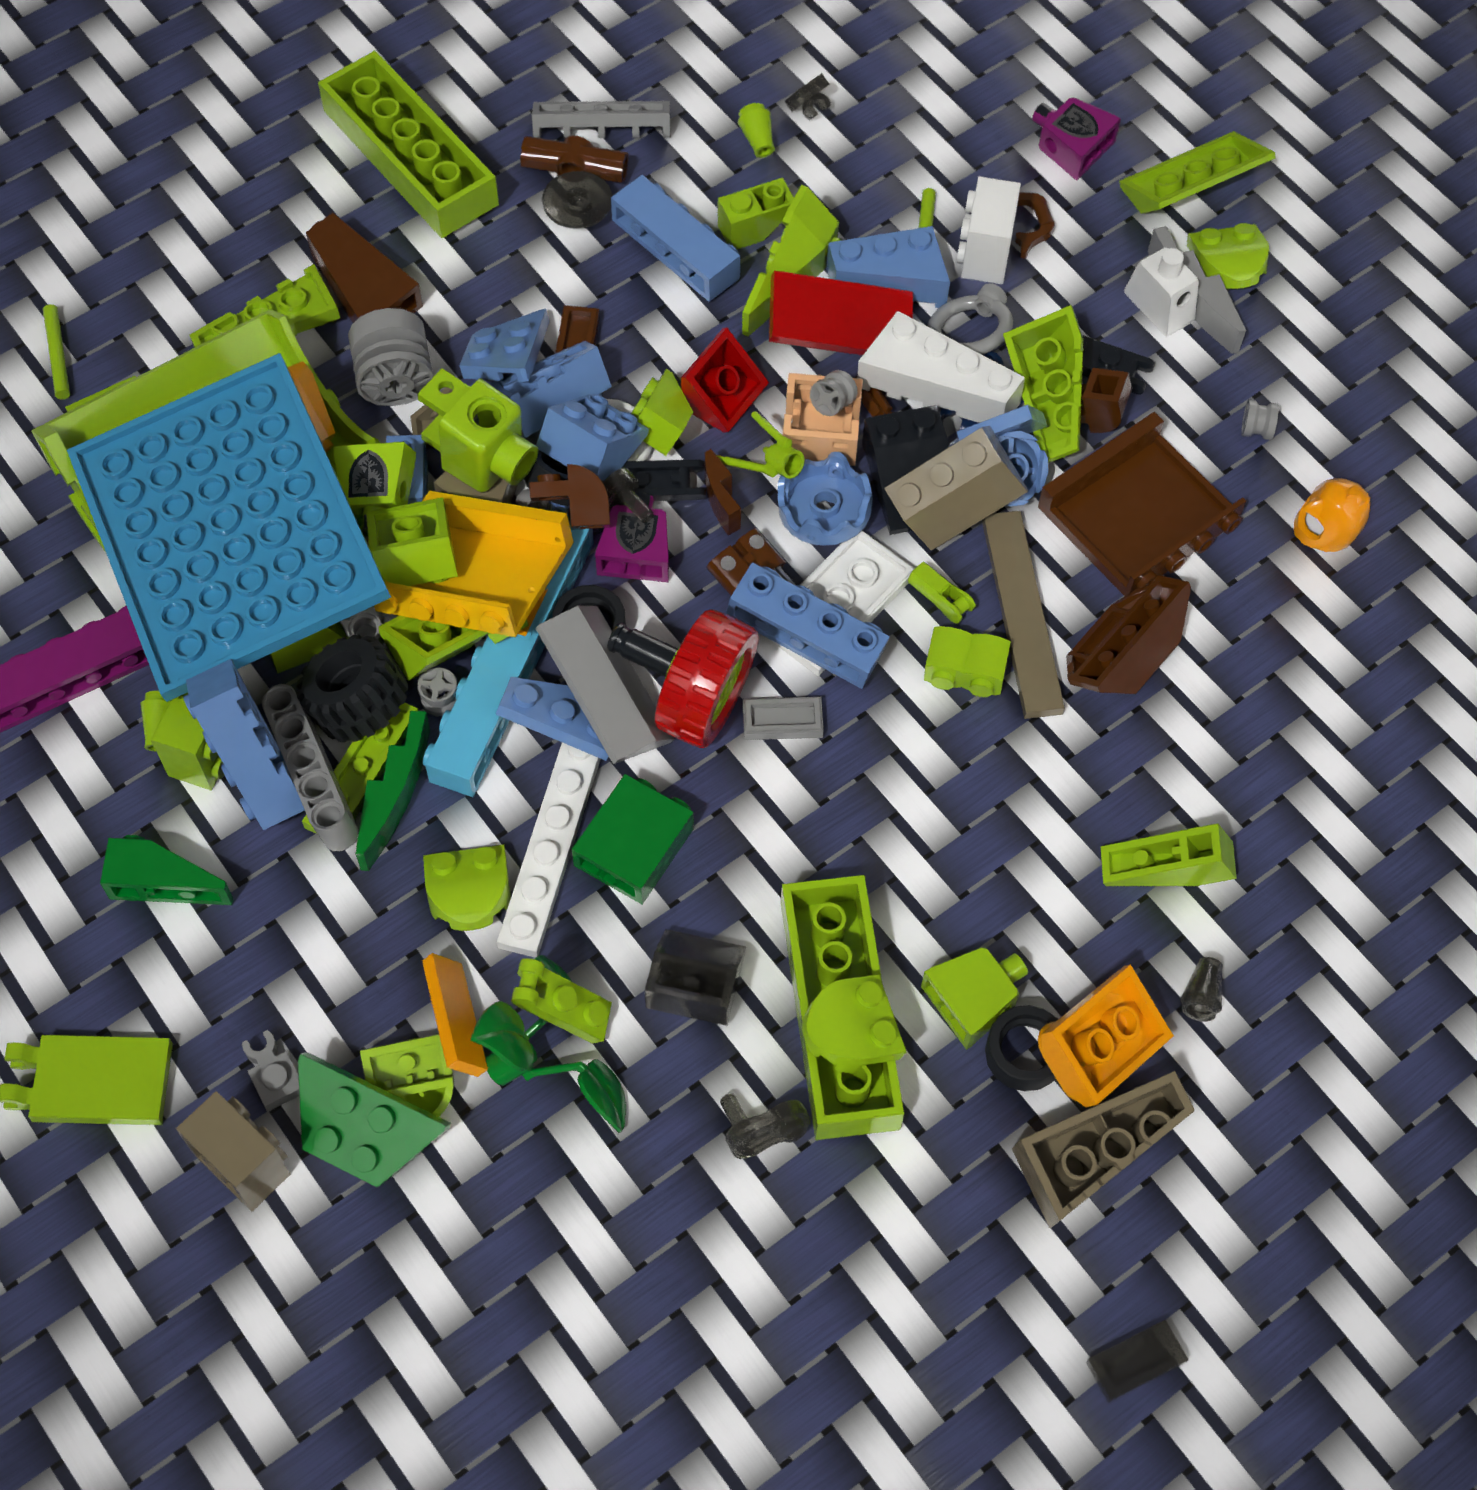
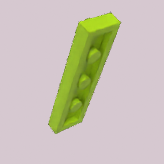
[302,703,418,834]

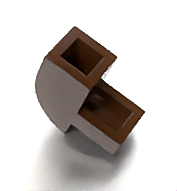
[1080,368,1132,433]
[529,464,610,530]

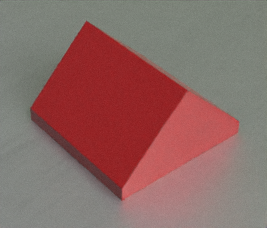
[681,327,769,433]

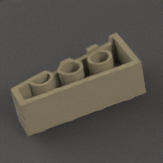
[1012,1071,1195,1228]

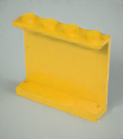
[374,491,574,637]

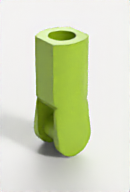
[908,561,976,624]

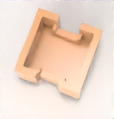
[783,373,863,466]

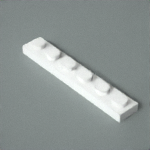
[497,743,601,957]

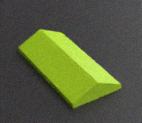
[1119,131,1275,214]

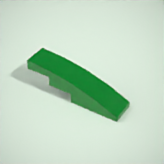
[355,711,430,871]

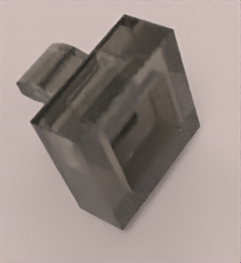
[784,73,831,120]

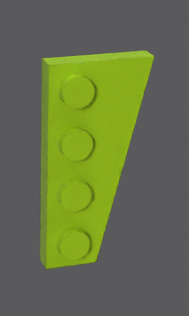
[189,264,340,348]

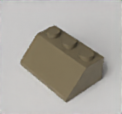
[884,426,1029,551]

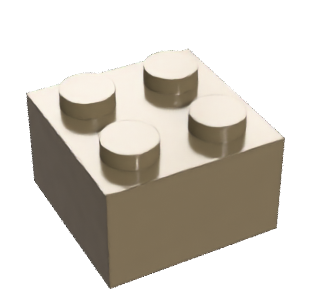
[176,1091,291,1212]

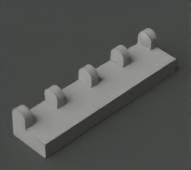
[532,101,670,139]

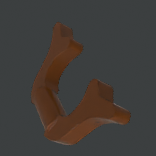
[1015,192,1054,259]

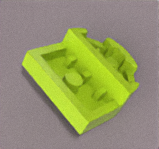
[1187,223,1269,289]
[423,844,511,931]
[802,974,907,1073]
[360,1034,454,1117]

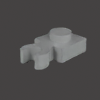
[242,1030,300,1112]

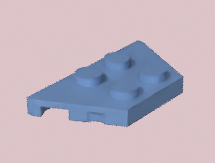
[459,309,550,382]

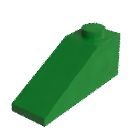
[100,835,233,905]

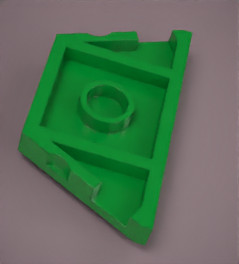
[298,1052,452,1187]

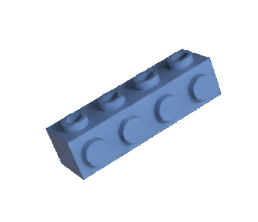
[611,175,740,302]
[726,562,890,689]

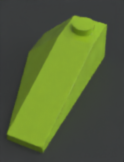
[742,185,842,337]
[1003,305,1083,463]

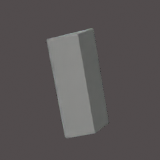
[535,605,674,764]

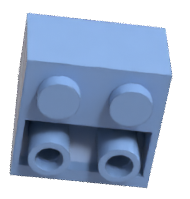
[536,394,649,481]

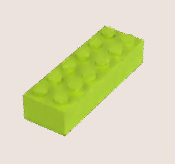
[318,51,499,238]
[781,875,904,1140]

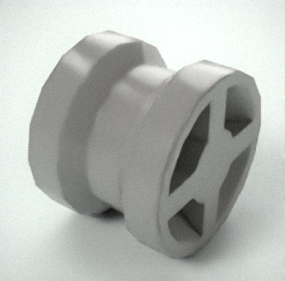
[810,370,857,416]
[1241,399,1279,440]
[418,667,457,717]

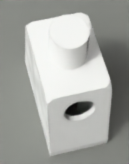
[1124,248,1199,338]

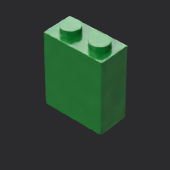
[572,774,694,905]

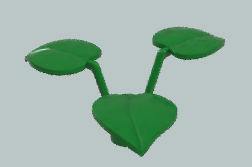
[471,955,626,1134]

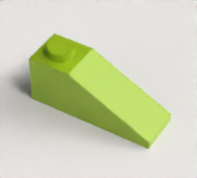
[1101,823,1237,886]

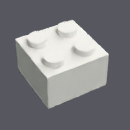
[957,176,1021,284]

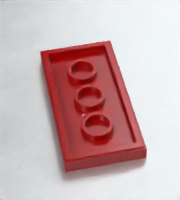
[769,270,913,355]

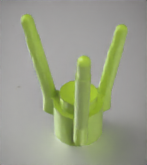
[717,411,805,479]

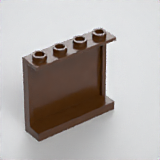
[1038,412,1246,596]

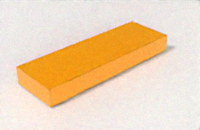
[422,953,488,1077]

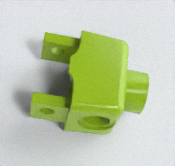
[418,368,539,493]

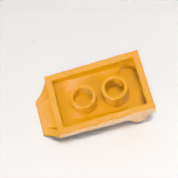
[1038,964,1174,1108]

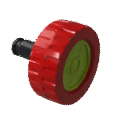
[607,609,759,748]

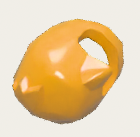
[1294,478,1370,552]

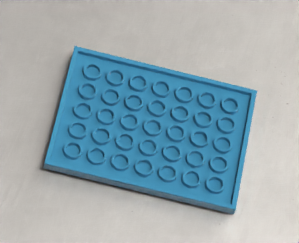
[67,353,391,702]

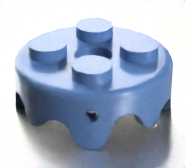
[778,452,872,546]

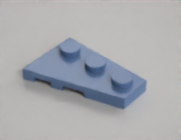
[496,677,609,761]

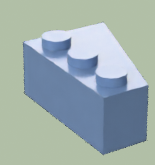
[826,226,950,308]
[489,341,612,438]

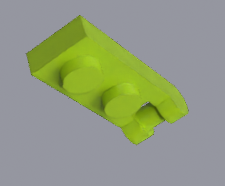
[511,959,612,1044]

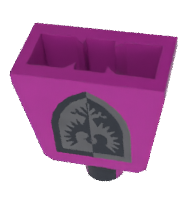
[1032,98,1121,180]
[595,492,669,582]

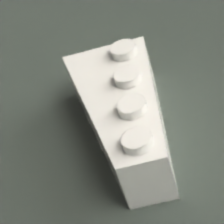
[857,311,1025,423]

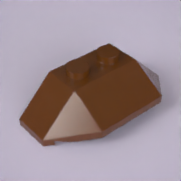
[1066,575,1191,694]

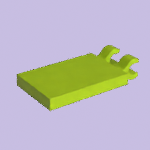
[0,1035,173,1125]

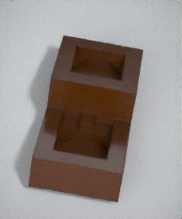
[705,449,741,536]

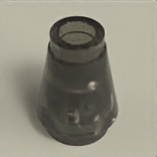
[1180,957,1223,1022]

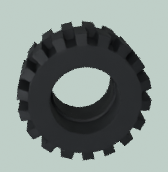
[296,634,408,742]

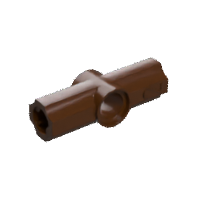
[520,136,629,183]

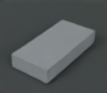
[743,697,823,740]

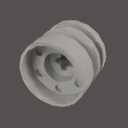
[348,308,433,406]

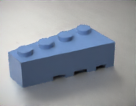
[183,659,305,830]

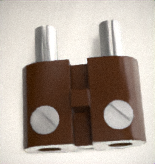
[706,528,795,596]

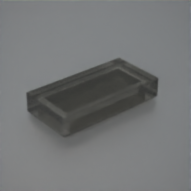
[1086,1319,1188,1404]

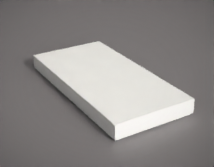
[766,531,915,677]

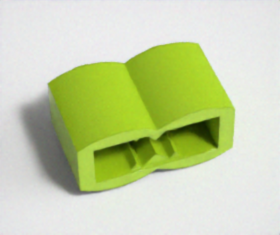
[924,626,1011,697]

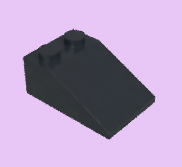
[862,405,949,535]

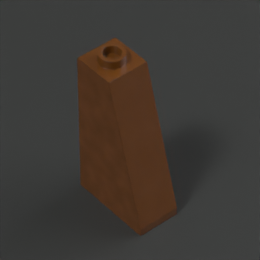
[306,212,423,323]

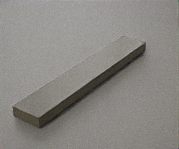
[982,511,1065,719]

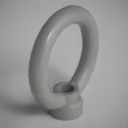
[928,283,1013,355]

